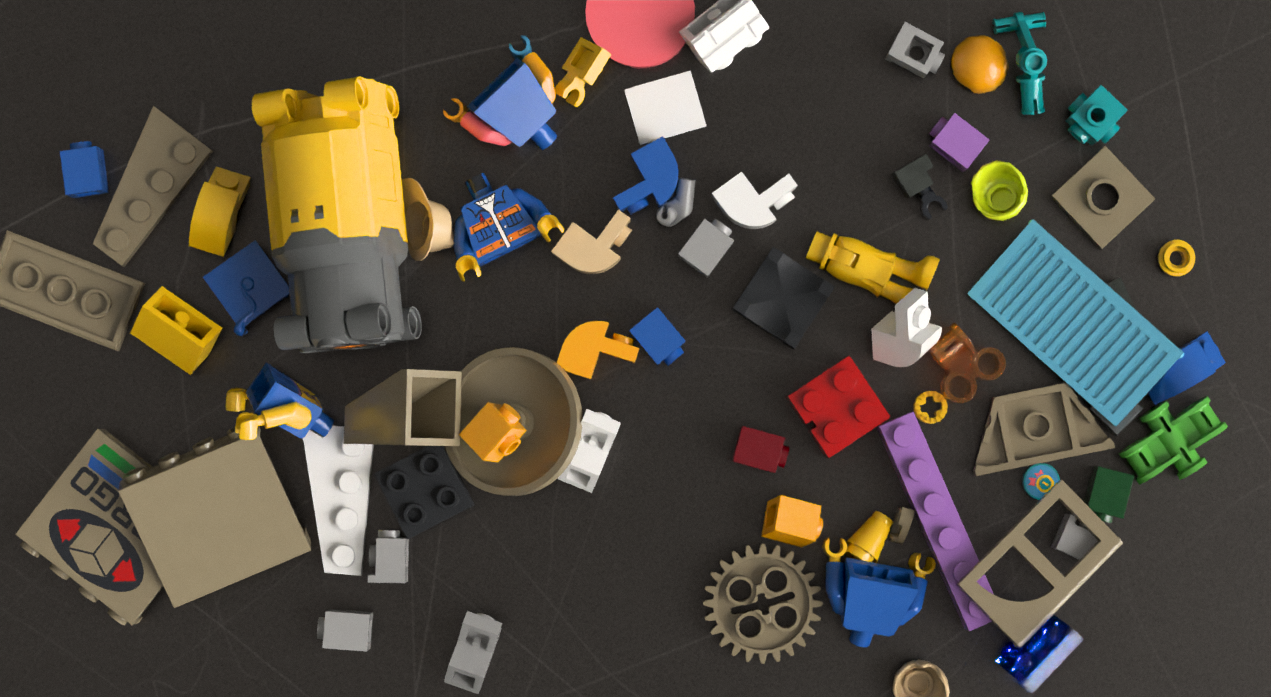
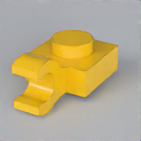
[555,37,611,107]

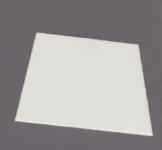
[624,70,706,145]

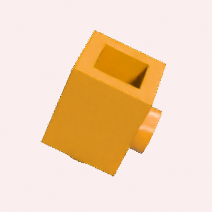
[459,402,527,462]
[761,495,823,547]

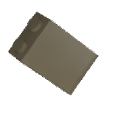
[344,369,462,446]

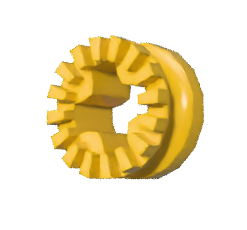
[913,391,948,424]

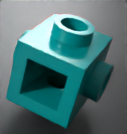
[1065,85,1128,146]

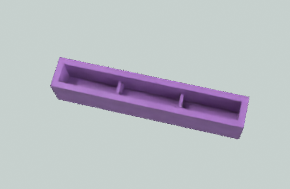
[876,412,993,631]

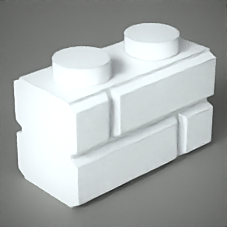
[679,0,769,73]

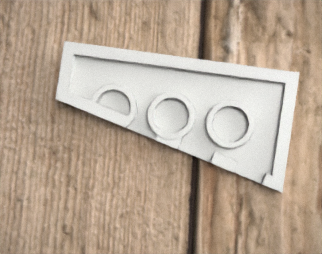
[303,426,374,576]

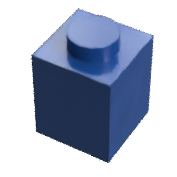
[60,141,109,198]
[629,307,686,366]

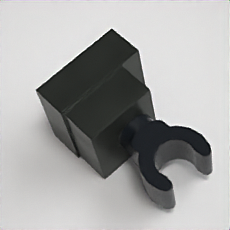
[891,154,948,220]

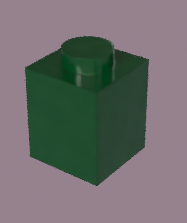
[1083,466,1134,523]

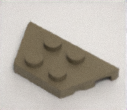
[973,383,1115,476]

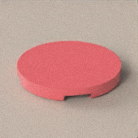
[585,0,695,68]

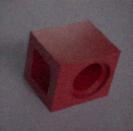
[732,426,790,473]

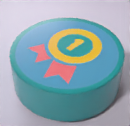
[1022,463,1060,500]

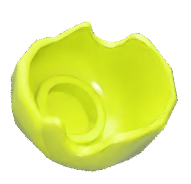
[971,161,1028,221]

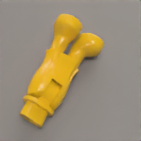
[806,231,940,304]

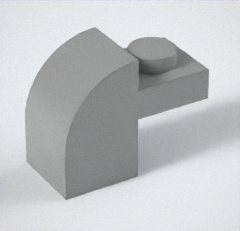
[444,611,502,694]

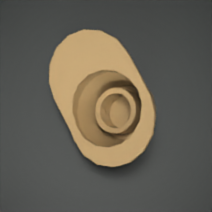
[402,178,454,261]

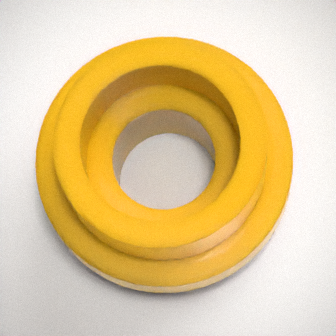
[1158,240,1195,277]

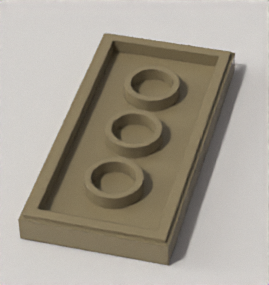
[0,230,146,351]

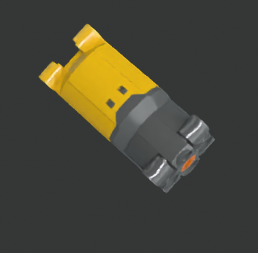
[252,76,422,353]

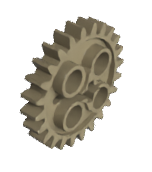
[703,543,823,664]

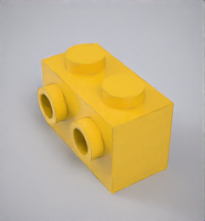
[130,286,222,375]

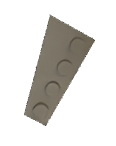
[93,106,214,267]

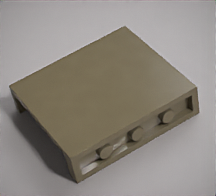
[118,426,311,608]

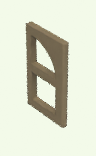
[956,480,1123,649]

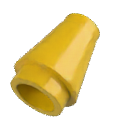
[845,511,894,562]

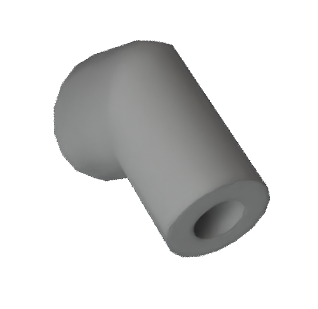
[656,178,696,227]

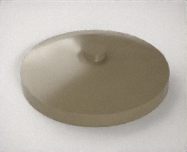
[445,347,583,496]

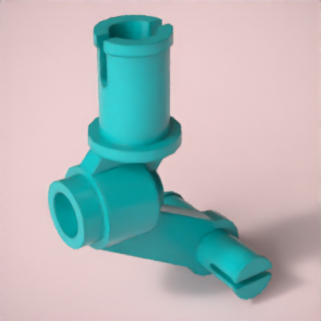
[992,12,1047,115]

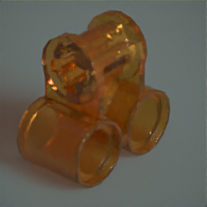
[928,323,1006,404]

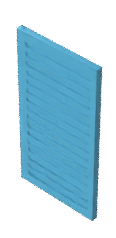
[967,219,1184,427]

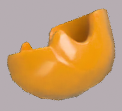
[951,35,1009,94]

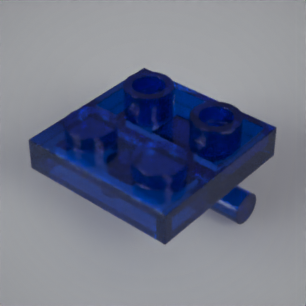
[995,614,1084,693]

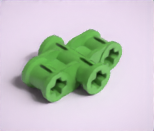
[1119,395,1228,485]

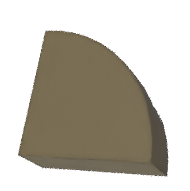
[888,506,915,545]

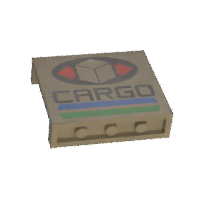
[15,429,163,626]

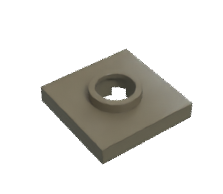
[1050,146,1155,250]

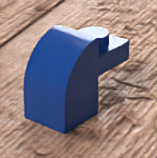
[613,136,678,215]
[1148,331,1226,405]

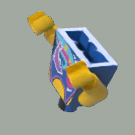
[225,362,334,440]

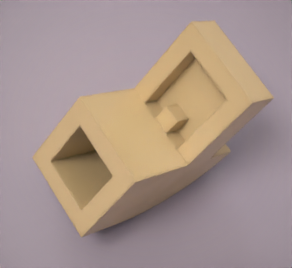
[551,210,632,274]

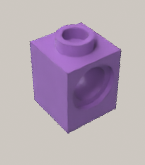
[929,113,989,172]

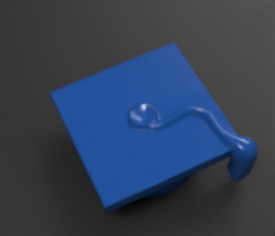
[203,240,290,336]

